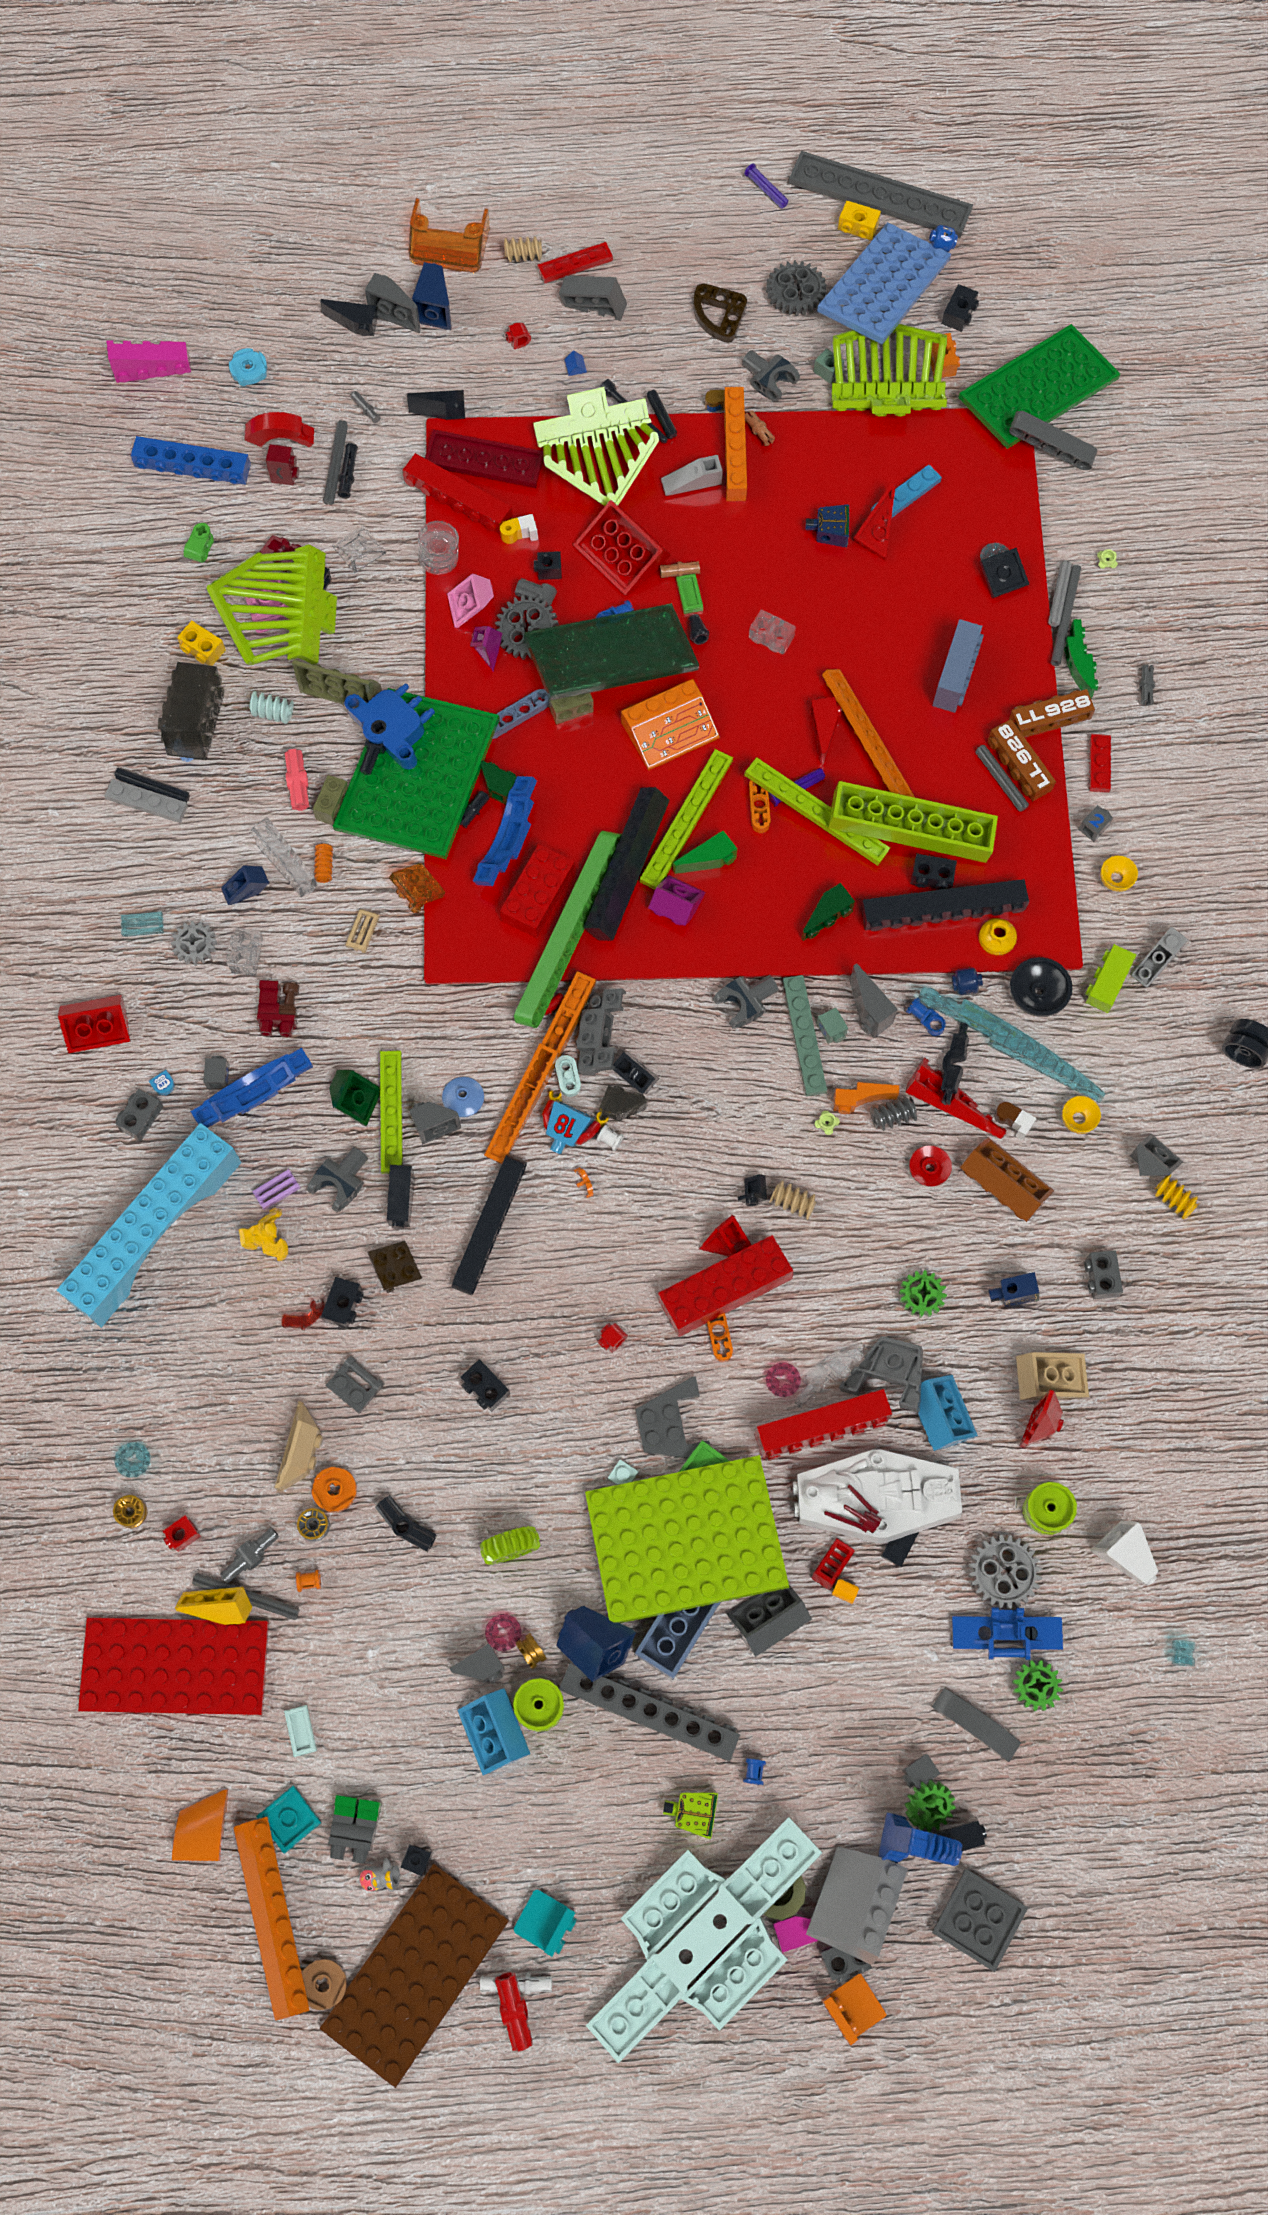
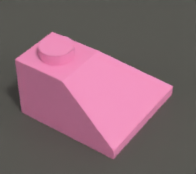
[447,574,494,628]

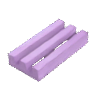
[252,1169,300,1210]

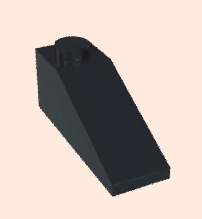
[320,299,378,336]
[407,390,466,420]

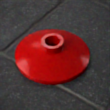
[909,1145,952,1187]

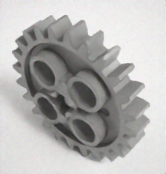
[968,1535,1042,1610]

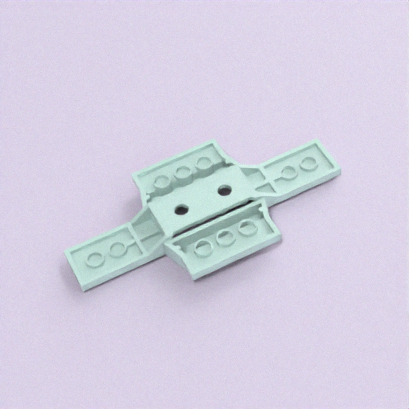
[586,1817,822,2063]

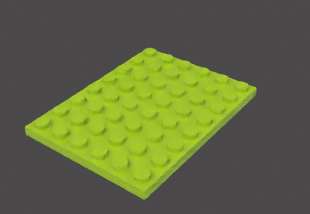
[585,1455,789,1623]

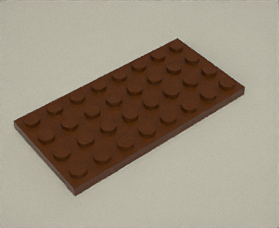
[319,1864,510,2088]

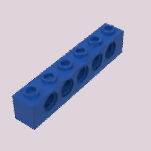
[131,436,251,485]

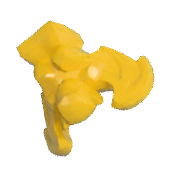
[239,1208,288,1261]

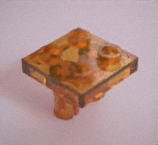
[389,863,445,913]

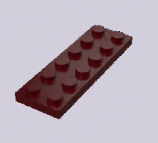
[425,429,544,488]

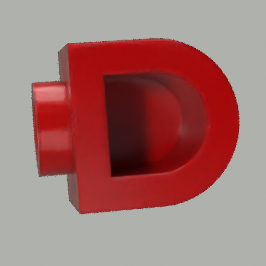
[505,323,531,350]
[597,1323,628,1353]

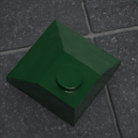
[329,1070,380,1126]

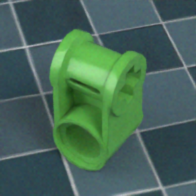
[183,523,214,563]

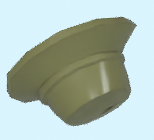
[764,1875,806,1920]

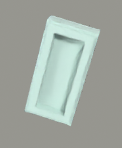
[284,1705,317,1757]

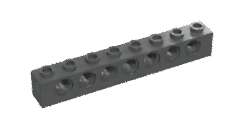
[559,1663,740,1762]

